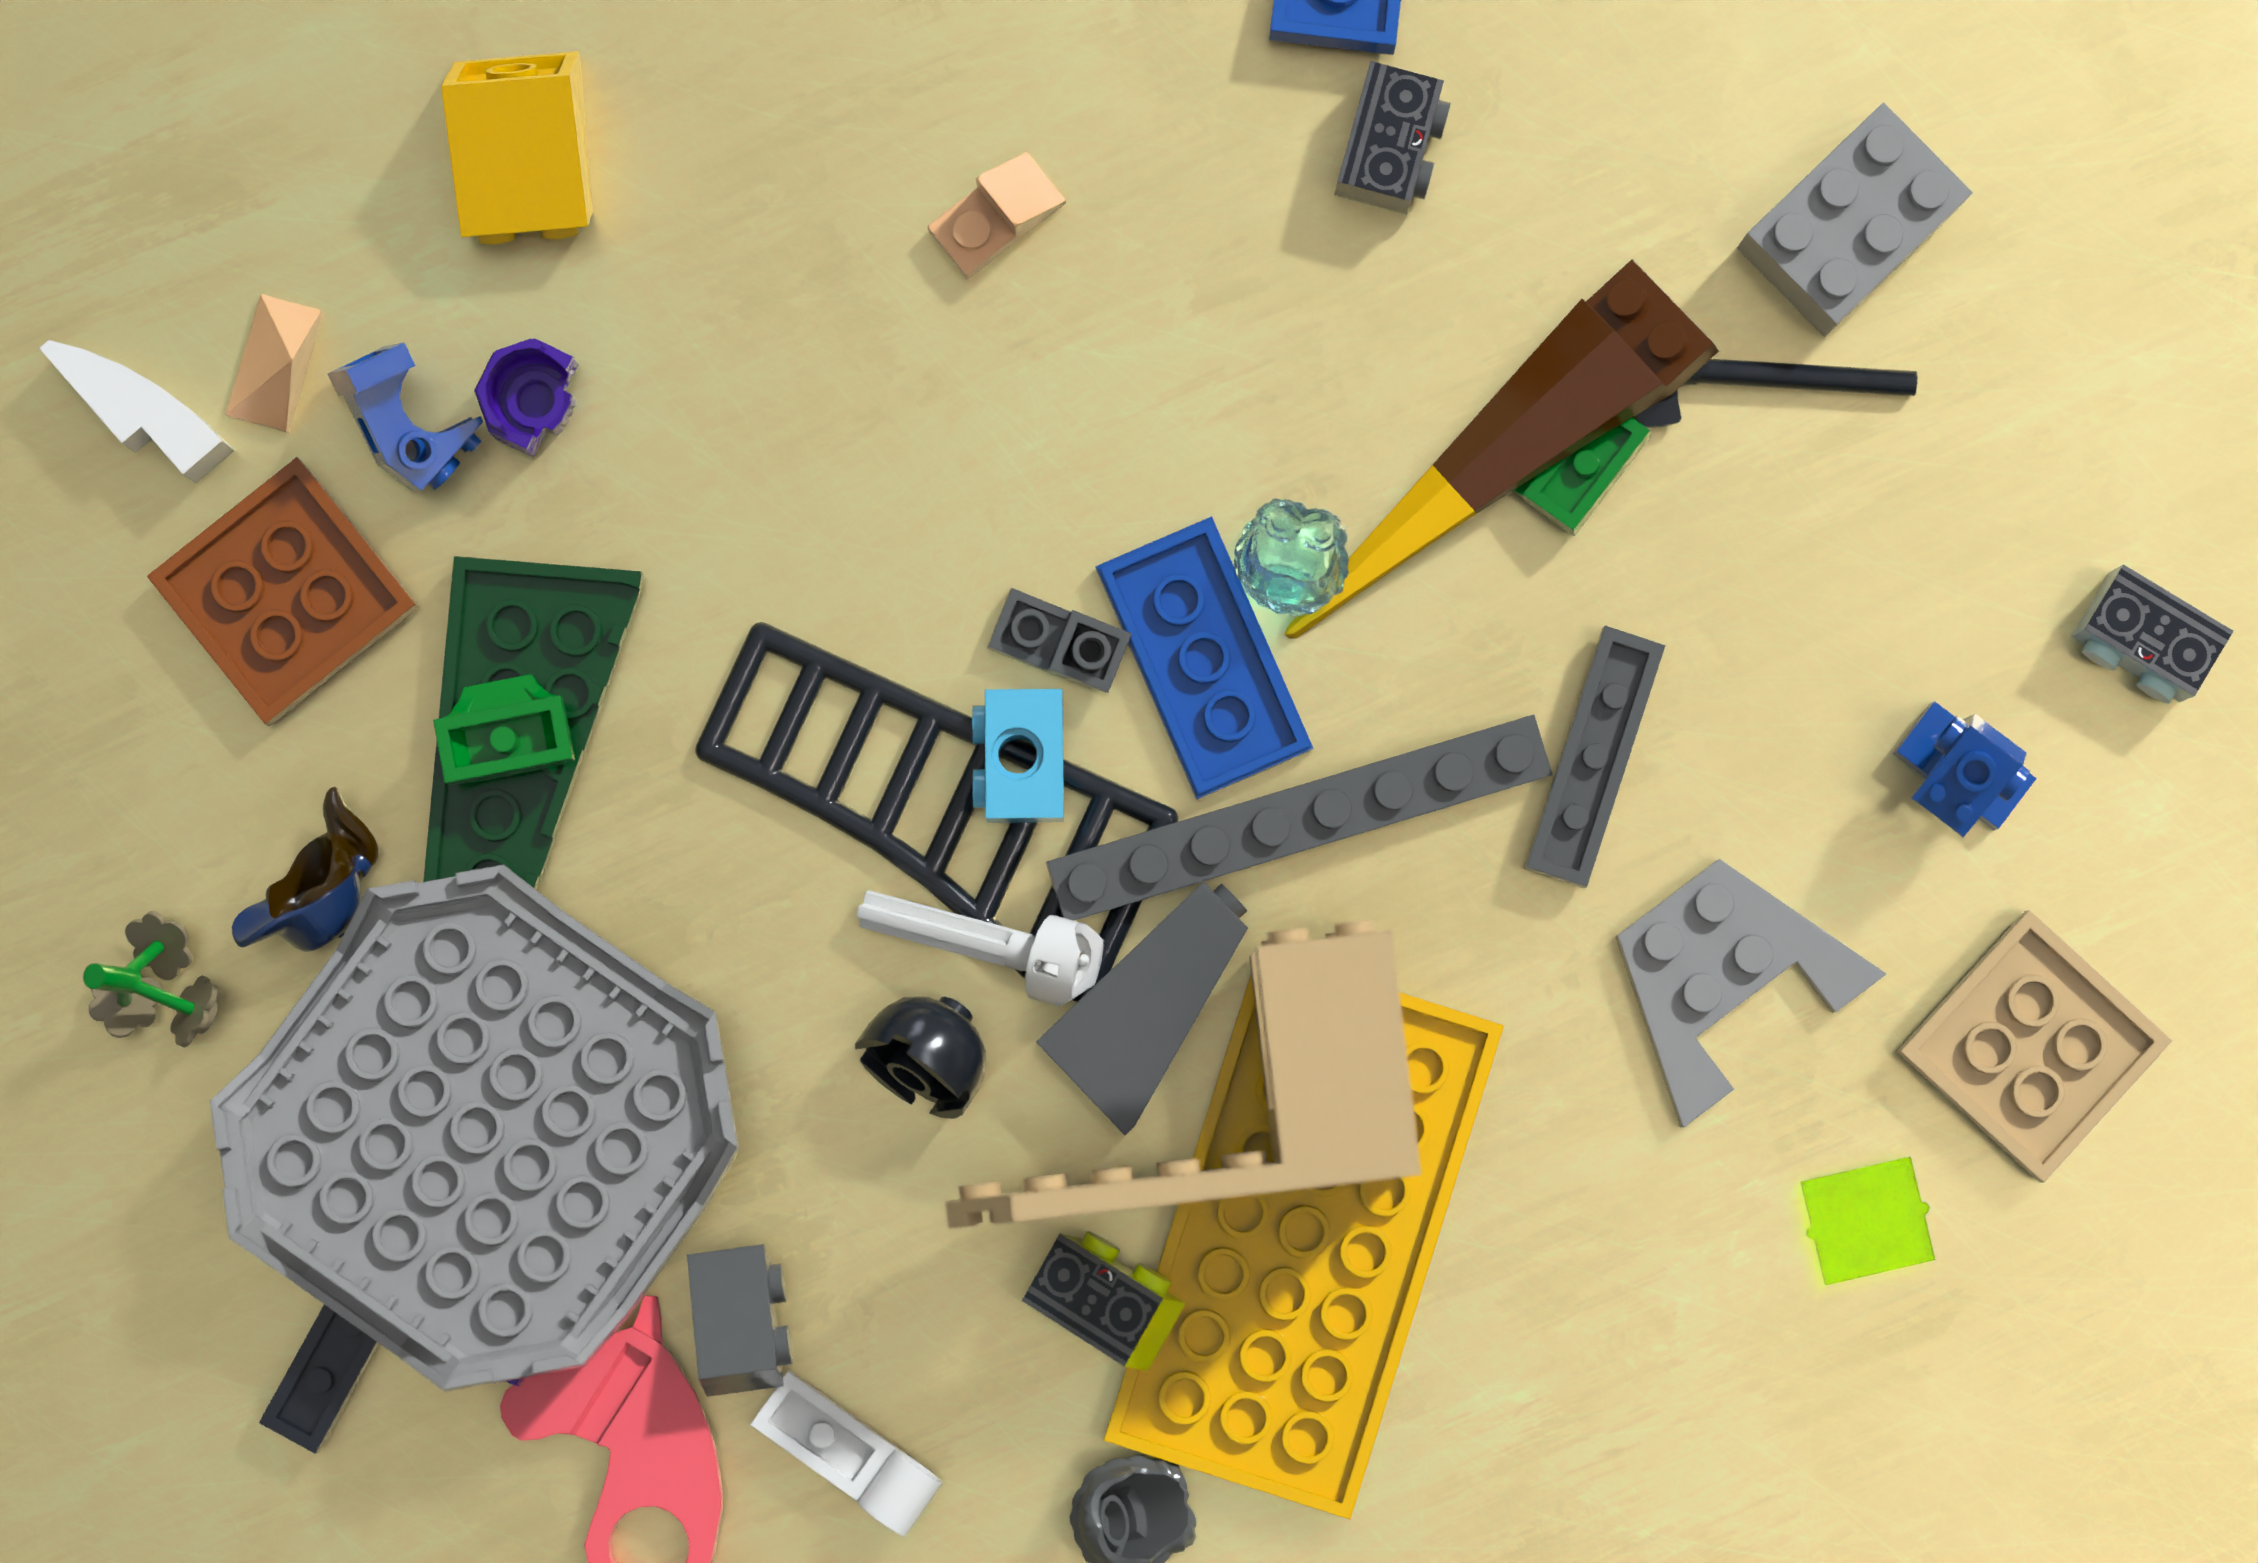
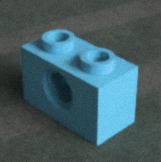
[972,689,1064,823]

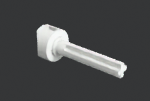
[857,890,1104,1006]

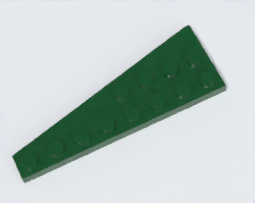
[423,556,644,890]

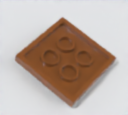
[147,457,419,727]

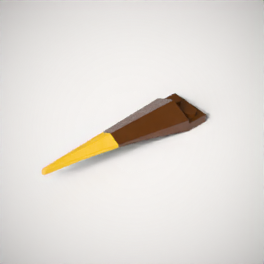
[1285,259,1719,639]

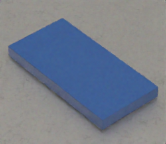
[1095,516,1314,800]

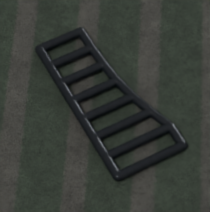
[695,622,1179,1002]

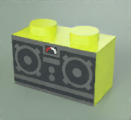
[1022,1231,1186,1371]

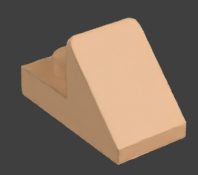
[928,152,1066,280]

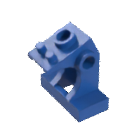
[327,342,483,491]
[1892,701,2037,837]

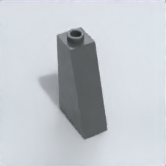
[1036,882,1248,1135]

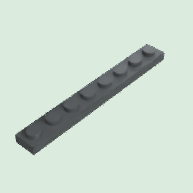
[1046,714,1553,920]

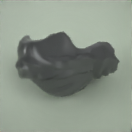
[1069,1455,1196,1563]

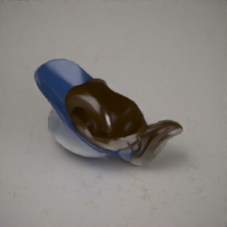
[232,787,378,952]

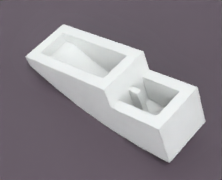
[39,340,234,483]

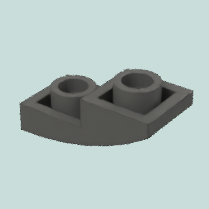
[987,588,1132,693]

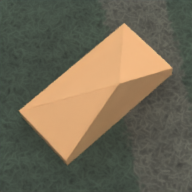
[226,294,323,433]

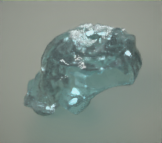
[1234,498,1349,617]

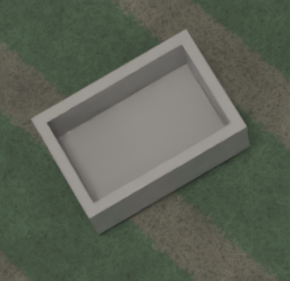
[1737,102,1973,337]

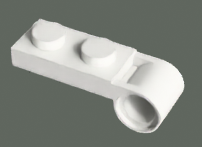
[750,1370,943,1537]

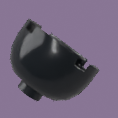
[855,996,986,1119]

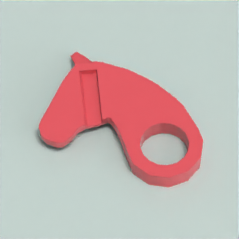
[500,1296,724,1563]

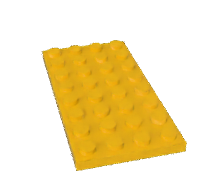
[1104,974,1504,1520]

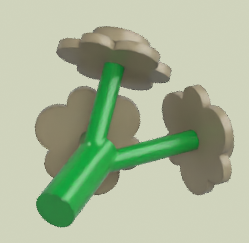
[83,911,218,1047]

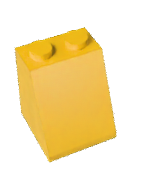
[441,51,593,244]

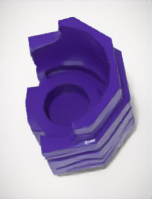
[474,338,579,458]

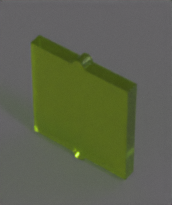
[1800,1156,1936,1285]

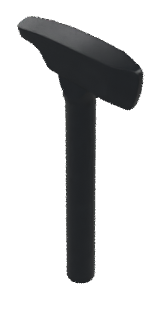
[1635,359,1918,428]

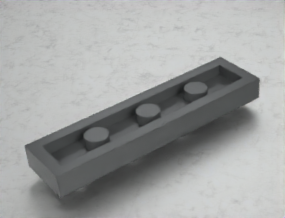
[1524,626,1666,888]

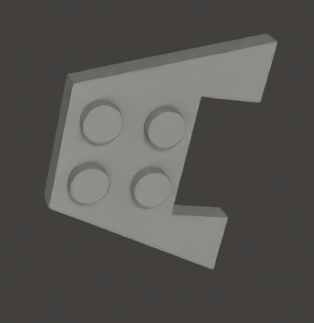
[1615,859,1886,1128]

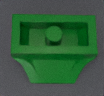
[433,674,575,785]

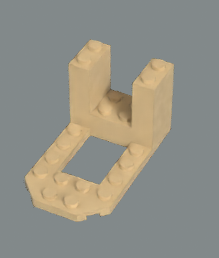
[945,920,1421,1229]

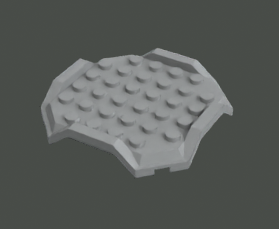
[210,865,739,1392]

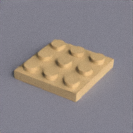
[1897,910,2172,1183]

